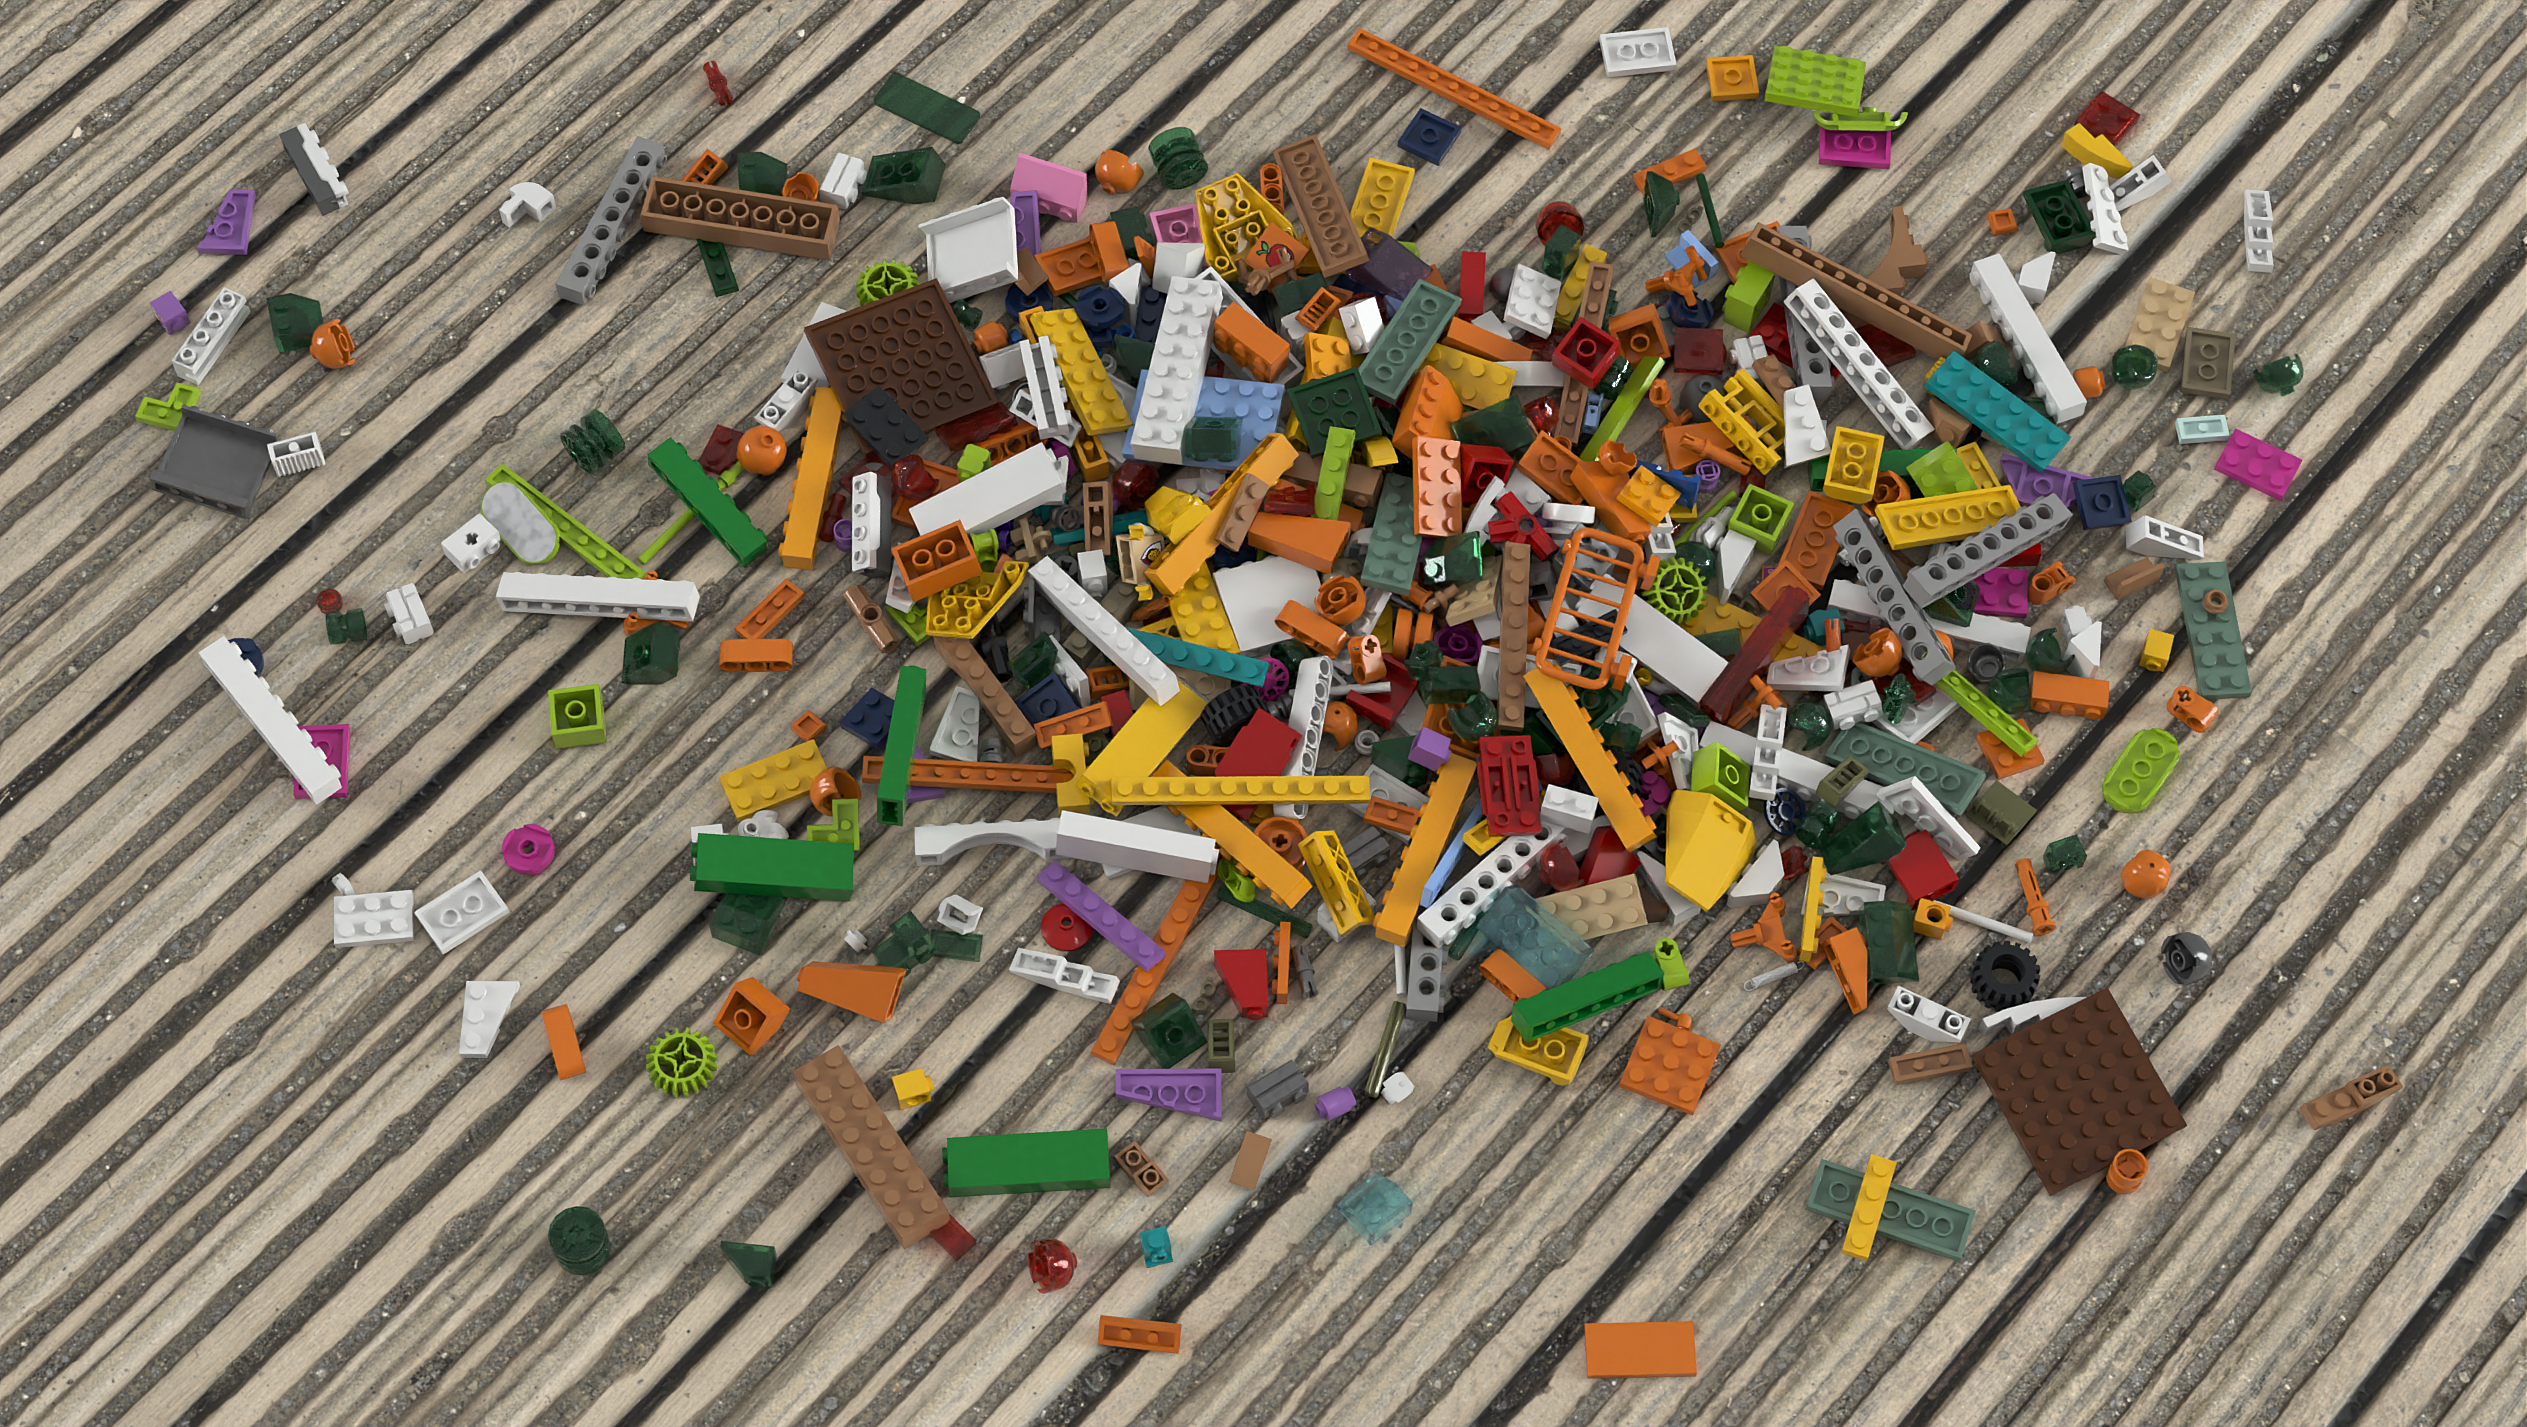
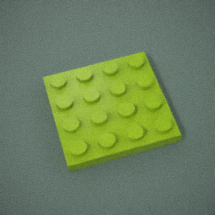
[1764,46,1866,117]

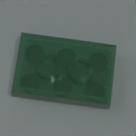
[1450,394,1537,453]

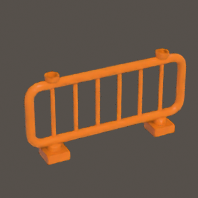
[1531,527,1661,691]

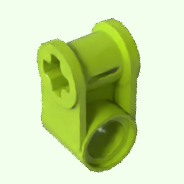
[968,528,999,572]
[1217,858,1256,902]
[1652,938,1690,991]

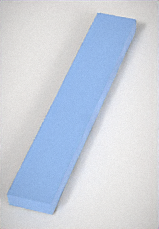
[1420,798,1487,908]

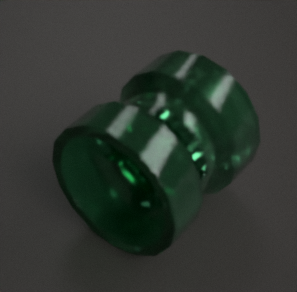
[952,299,983,332]

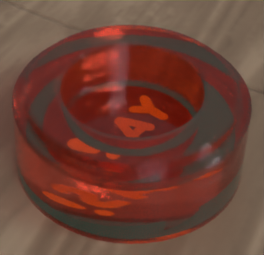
[316,589,343,615]

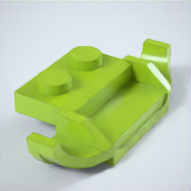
[1813,107,1908,131]

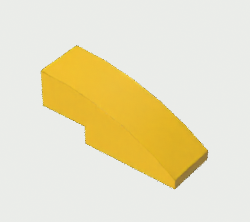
[2061,123,2133,179]
[1361,436,1398,468]

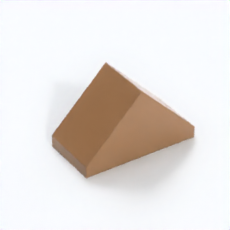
[1962,321,2006,360]

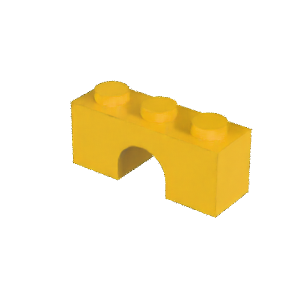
[1051,734,1094,817]

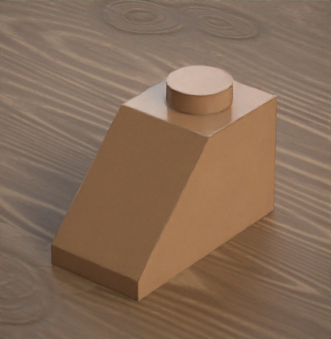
[1923,397,1973,448]

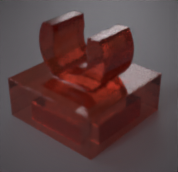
[1780,845,1809,880]

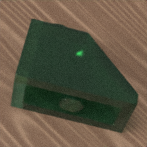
[1006,631,1058,689]
[720,1241,777,1288]

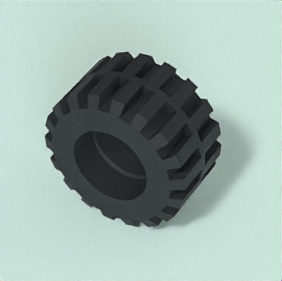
[1201,685,1270,747]
[1573,747,1643,816]
[1970,941,2041,1012]

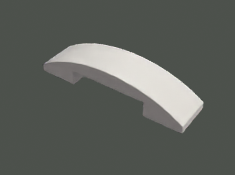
[1494,361,1567,389]

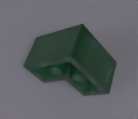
[1272,272,1331,316]
[872,910,935,978]

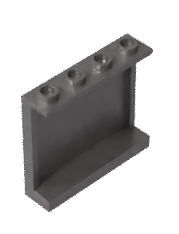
[150,405,278,519]

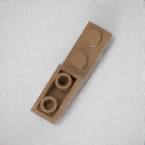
[2299,1065,2403,1131]

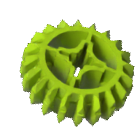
[856,258,920,306]
[1641,557,1709,625]
[646,1027,718,1098]

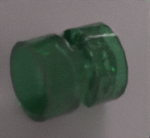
[1593,355,1634,400]
[325,608,367,645]
[1794,801,1842,850]

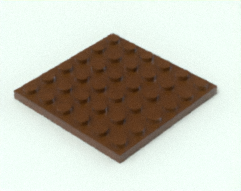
[804,278,998,457]
[1971,987,2188,1196]

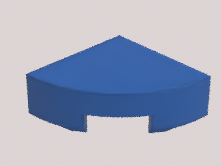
[1007,328,1022,345]

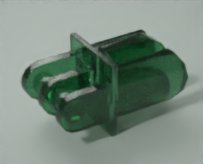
[1882,674,1917,724]

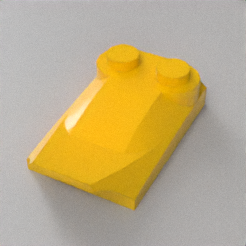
[1823,426,1885,504]
[1145,486,1212,545]
[1487,1015,1589,1086]

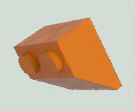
[1608,303,1671,372]
[713,977,790,1056]

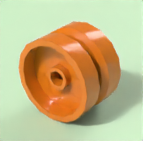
[1392,608,1434,667]
[1254,816,1307,873]

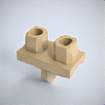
[1010,518,1053,565]

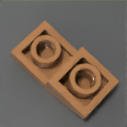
[1229,1131,1272,1191]
[1113,1141,1169,1197]

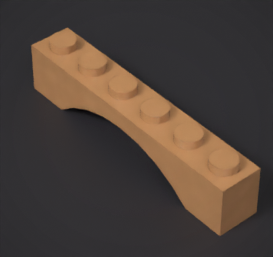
[933,636,1037,758]

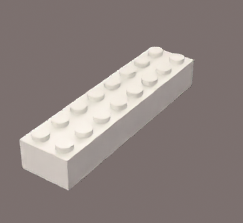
[1131,276,1223,465]

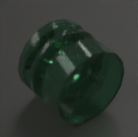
[1148,127,1208,190]
[560,409,626,475]
[548,1206,611,1276]

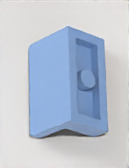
[1665,230,1718,289]

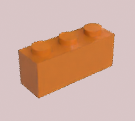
[2028,671,2110,720]

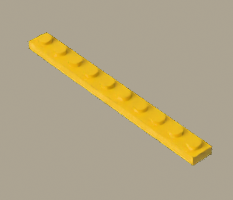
[1111,776,1370,805]

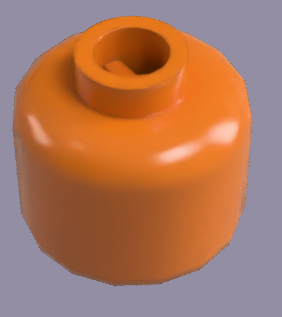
[972,321,1009,355]
[2073,366,2106,399]

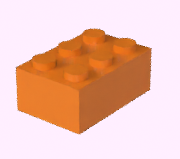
[1213,301,1290,383]
[891,520,983,602]

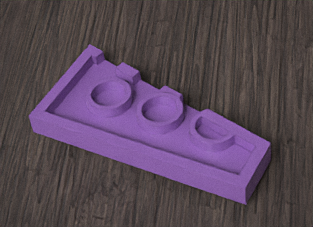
[1115,1068,1222,1122]

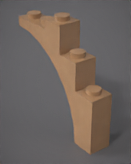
[1836,206,1928,326]

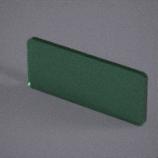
[874,72,980,144]

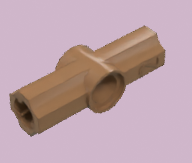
[843,584,900,654]

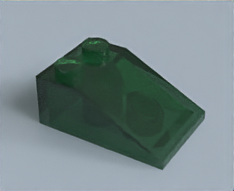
[861,147,946,204]
[1819,801,1907,875]
[709,893,788,955]

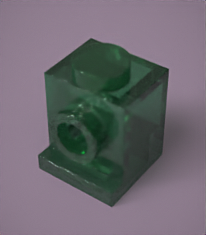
[2123,470,2156,512]
[1404,640,1444,682]
[1599,720,1643,754]
[2043,834,2087,872]

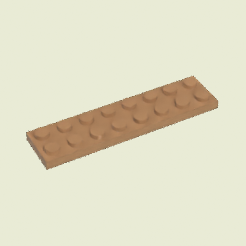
[1272,134,1369,278]

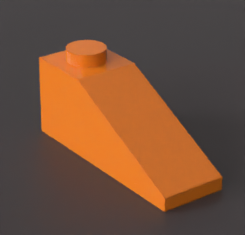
[1821,927,1867,1015]

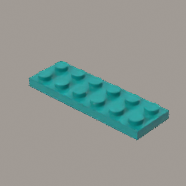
[1924,351,2071,474]

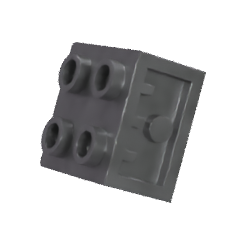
[1553,523,1617,598]
[1023,579,1061,646]

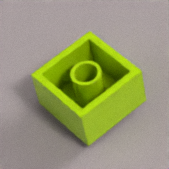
[1722,261,1775,333]
[1906,441,1978,497]
[1727,484,1795,556]
[548,684,607,749]
[1691,742,1750,812]

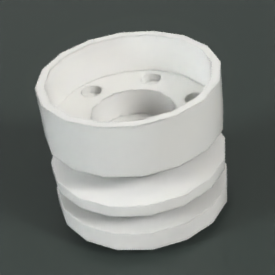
[1542,502,1595,550]

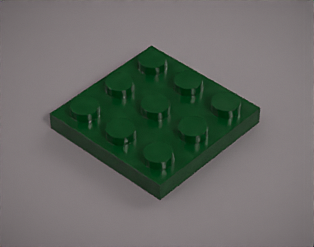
[1287,367,1382,458]

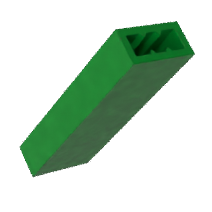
[877,665,926,826]
[690,833,854,902]
[942,1128,1110,1198]

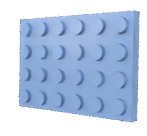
[1122,369,1286,471]

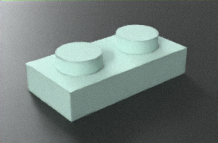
[2175,415,2230,444]

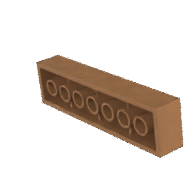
[640,176,840,260]
[793,1045,950,1250]

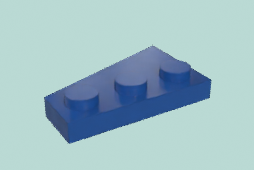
[1628,460,1702,509]

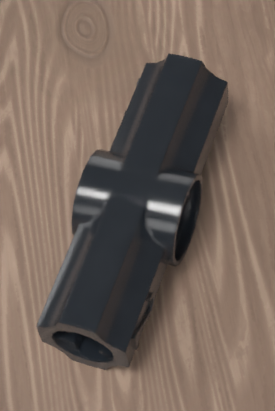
[979,613,1013,683]

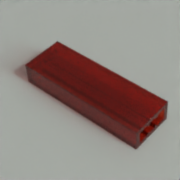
[1700,585,1810,726]

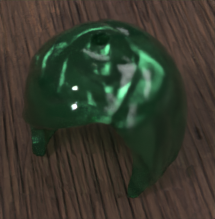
[2111,344,2158,390]
[2025,627,2075,674]
[1987,668,2031,715]
[1447,690,1498,742]
[1785,701,1831,751]

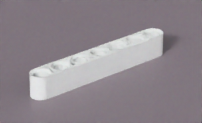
[1273,656,1333,820]

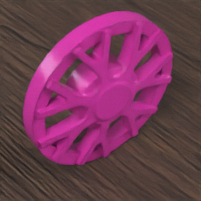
[1242,658,1289,702]

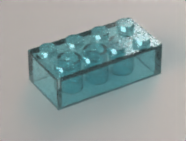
[1476,884,1594,990]

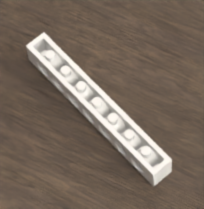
[1783,278,1935,450]
[1417,812,1577,949]

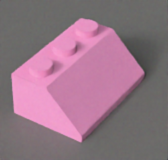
[1010,153,1088,223]

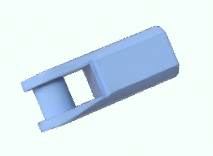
[1581,391,1604,434]

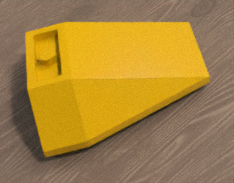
[1195,173,1302,282]
[926,561,1029,639]
[1665,789,1757,911]

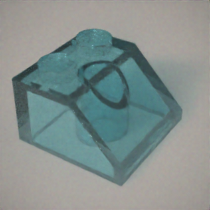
[1336,1173,1413,1246]

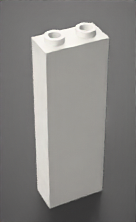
[909,442,1067,536]
[1575,573,1729,707]
[1055,810,1219,883]

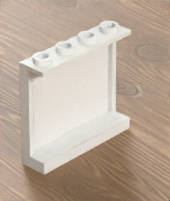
[919,197,1018,303]
[1212,555,1322,658]

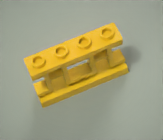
[1698,368,1785,475]

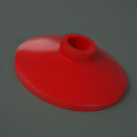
[1041,903,1093,952]

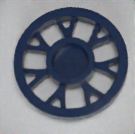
[1764,788,1806,836]

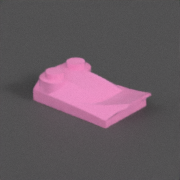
[1150,203,1208,272]

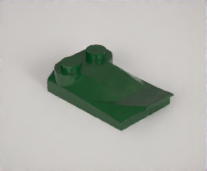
[2023,180,2096,254]
[1536,665,1631,751]

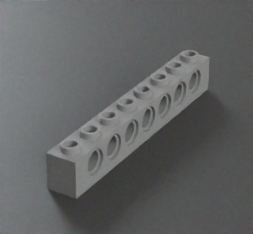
[555,136,667,306]
[1777,226,1835,400]
[1903,493,2073,609]
[1833,509,1956,685]
[1406,832,1457,1022]

